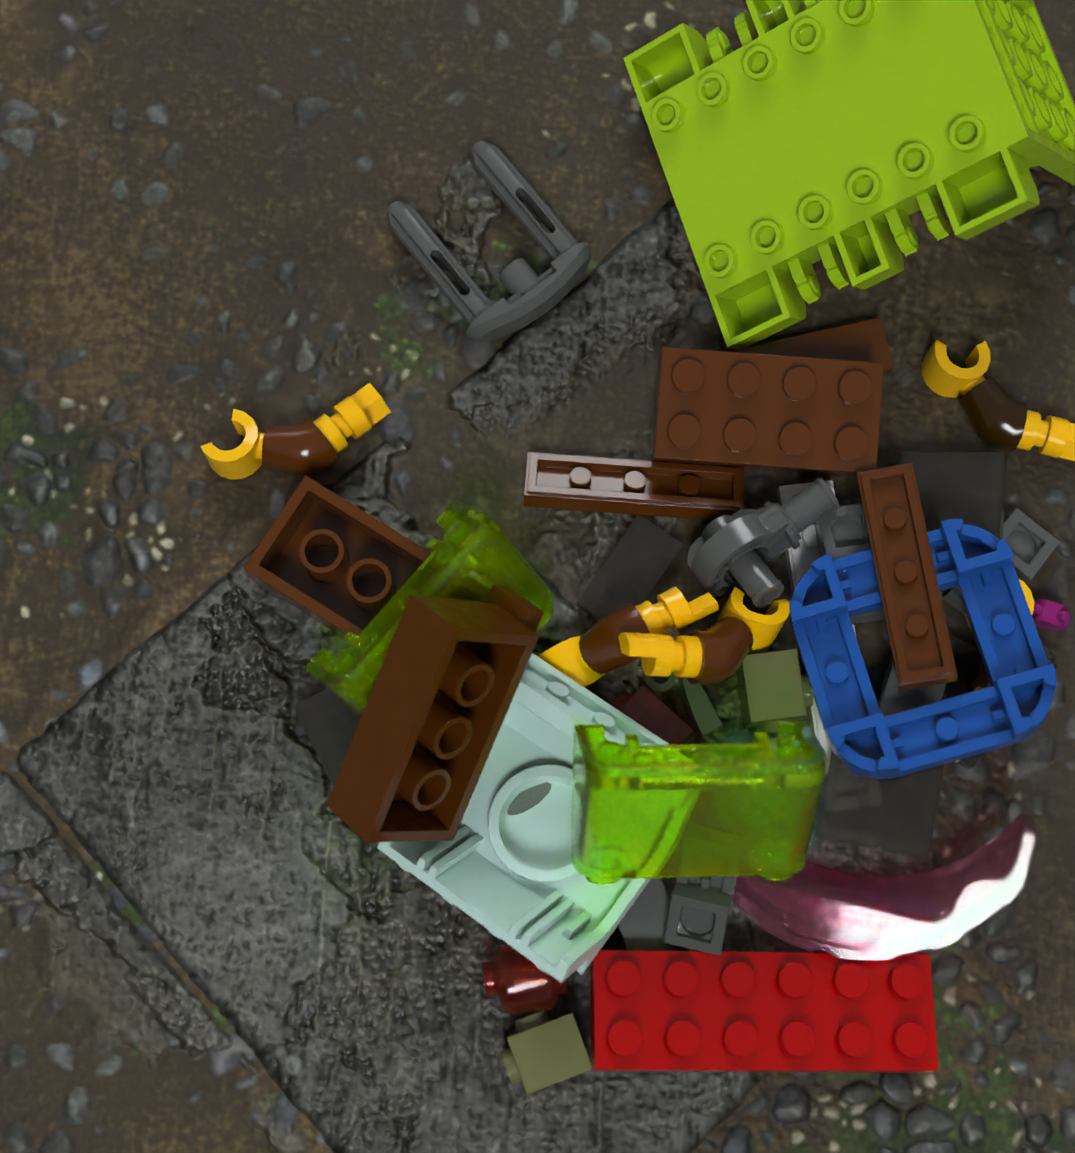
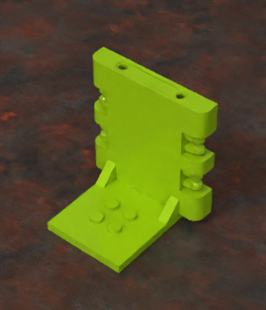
[623,0,1075,350]

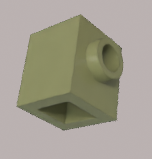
[736,649,813,736]
[500,1009,591,1094]

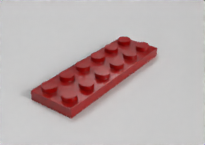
[590,950,939,1073]

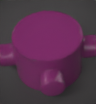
[1032,599,1070,632]

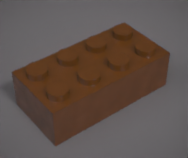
[651,347,884,477]
[243,475,490,662]
[326,595,539,842]

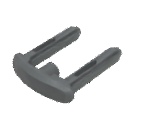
[386,141,591,342]

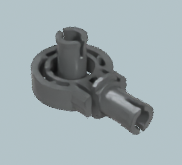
[688,478,840,609]

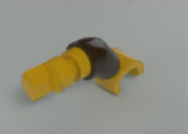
[921,339,1075,461]

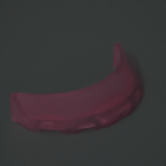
[685,737,1036,961]

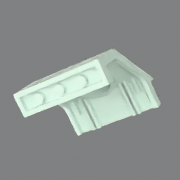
[377,653,712,983]

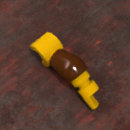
[200,383,391,480]
[538,586,719,688]
[618,587,790,685]

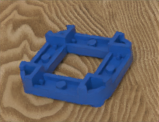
[790,519,1056,779]

